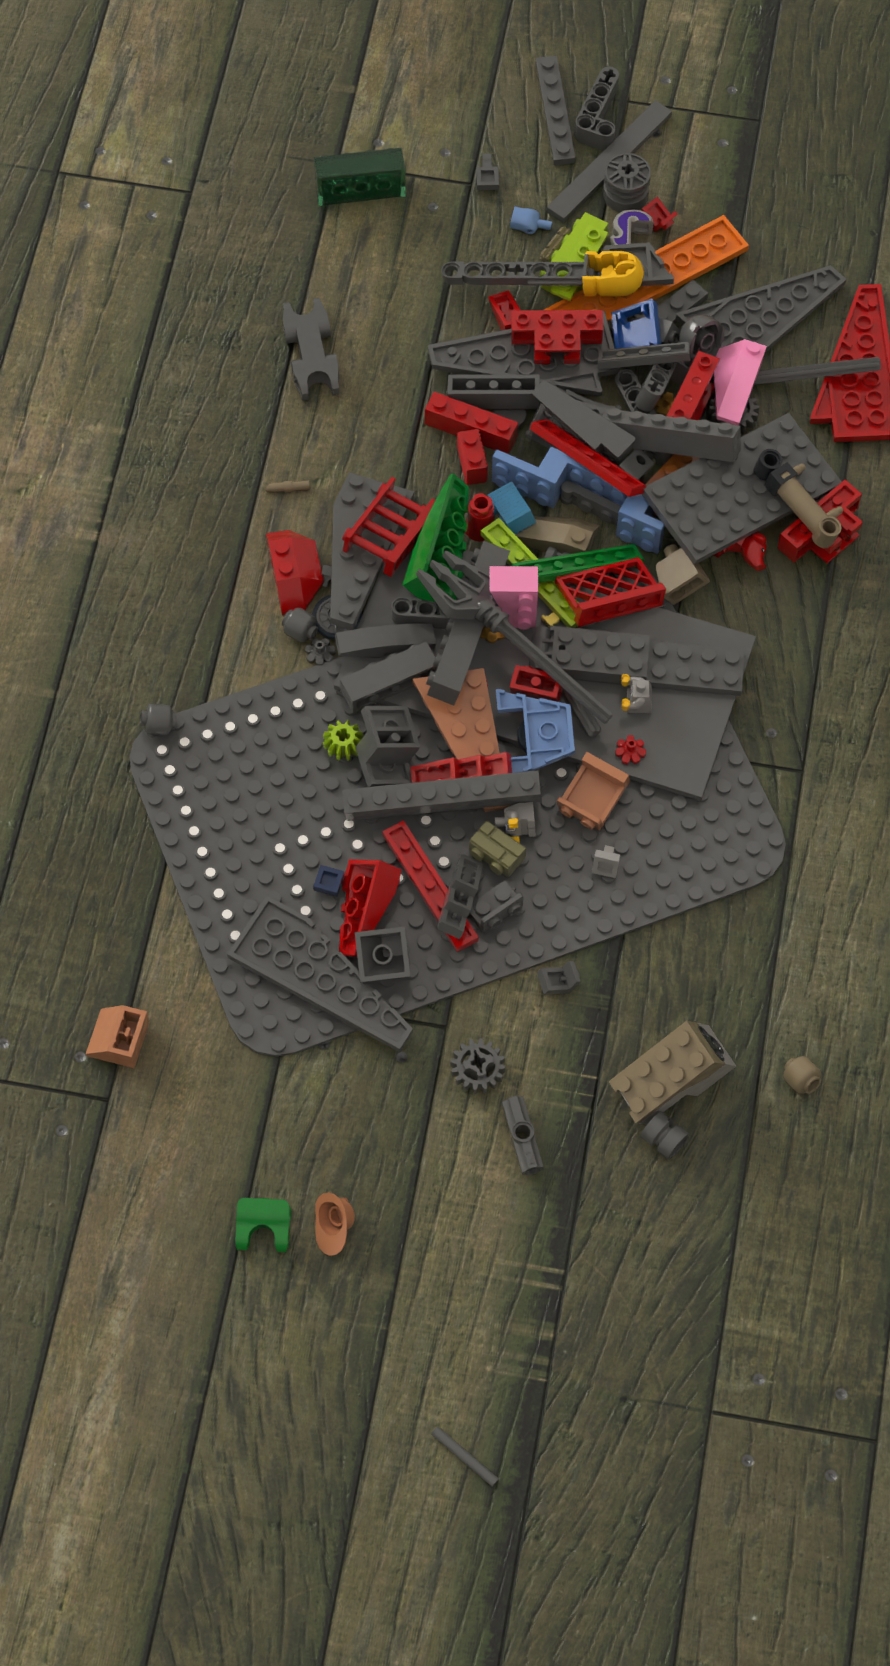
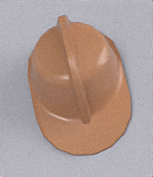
[315,1192,355,1256]

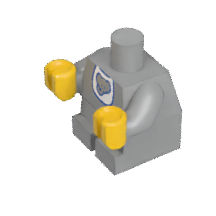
[621,674,652,713]
[495,802,536,843]

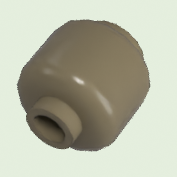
[783,1056,821,1094]

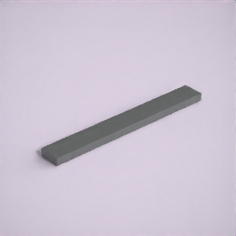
[546,100,672,223]

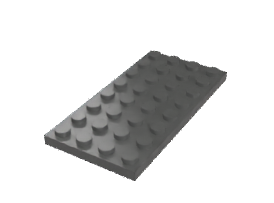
[642,413,842,565]

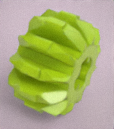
[323,720,364,762]

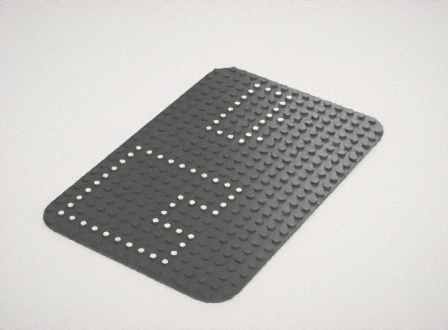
[129,567,786,1057]

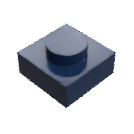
[313,865,344,897]

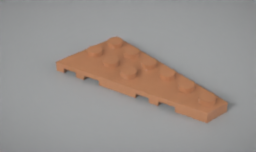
[412,668,510,812]

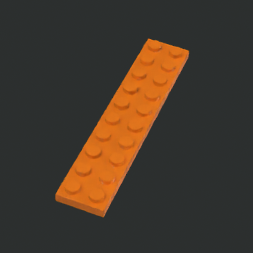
[544,215,749,322]

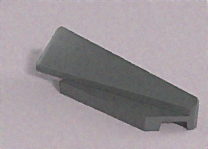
[531,380,635,465]

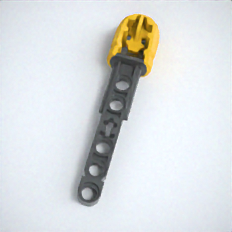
[441,251,644,297]

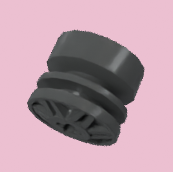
[603,153,651,212]

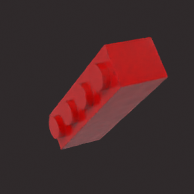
[425,392,518,454]

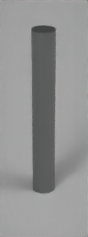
[431,1426,499,1487]

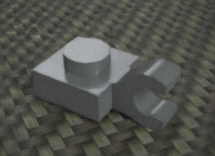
[476,154,499,190]

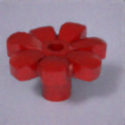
[615,735,646,765]

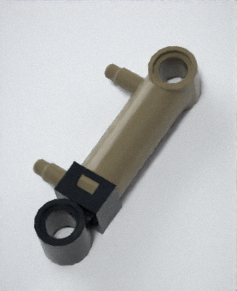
[754,449,843,548]

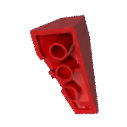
[339,859,402,957]

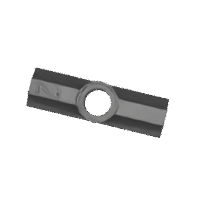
[502,1096,544,1176]

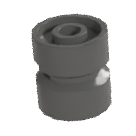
[640,1111,689,1160]

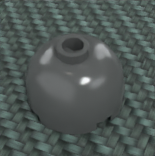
[679,315,725,359]

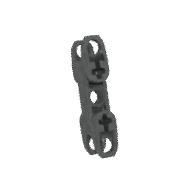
[283,298,339,401]

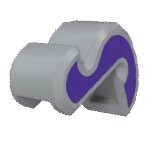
[610,209,653,245]

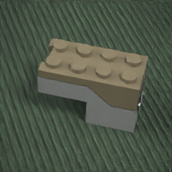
[608,1021,736,1125]

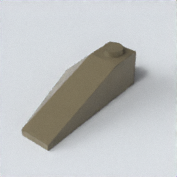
[515,516,600,554]

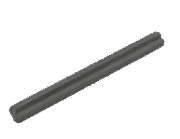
[754,357,881,385]

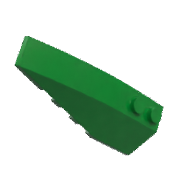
[403,473,469,602]

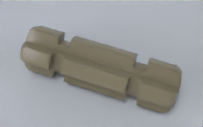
[540,226,571,262]

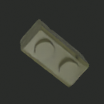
[469,821,526,878]

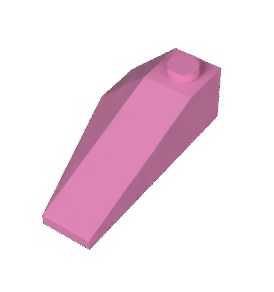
[714,339,767,426]

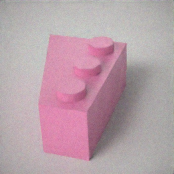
[490,566,538,630]

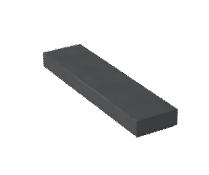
[598,342,690,369]

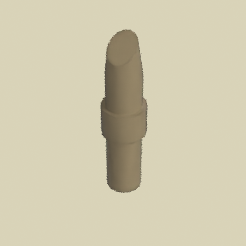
[265,480,310,493]

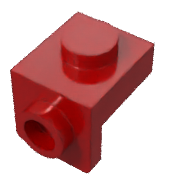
[641,196,678,232]

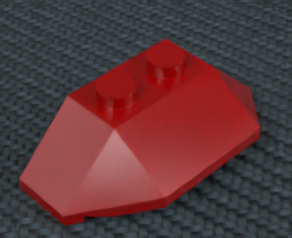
[266,530,324,615]

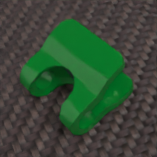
[235,1198,291,1253]

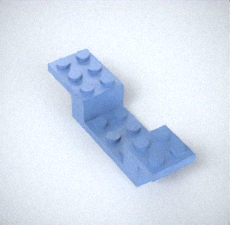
[492,447,665,554]

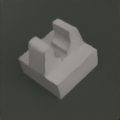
[592,845,620,878]

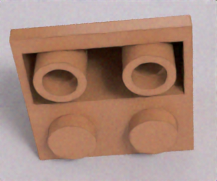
[86,1005,150,1068]

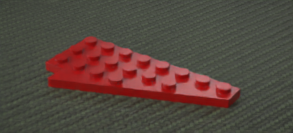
[809,284,890,442]

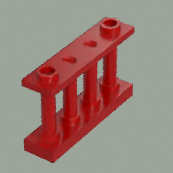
[667,351,720,420]
[342,477,435,577]

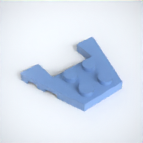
[496,689,575,773]

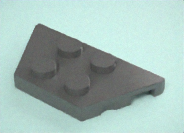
[594,242,674,286]

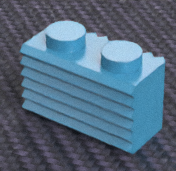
[487,481,536,534]

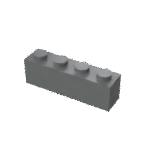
[448,374,540,409]
[340,641,436,713]

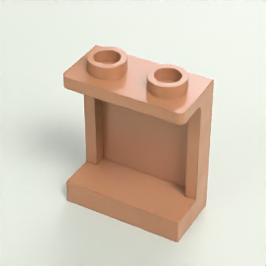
[557,752,630,831]

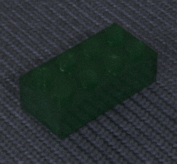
[314,148,406,206]

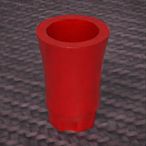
[465,493,495,542]

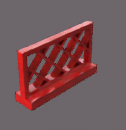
[555,557,666,627]

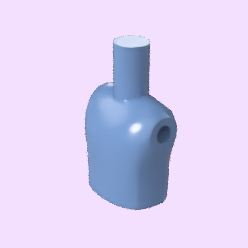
[510,206,552,234]

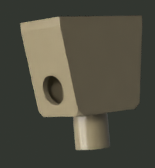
[656,545,710,605]

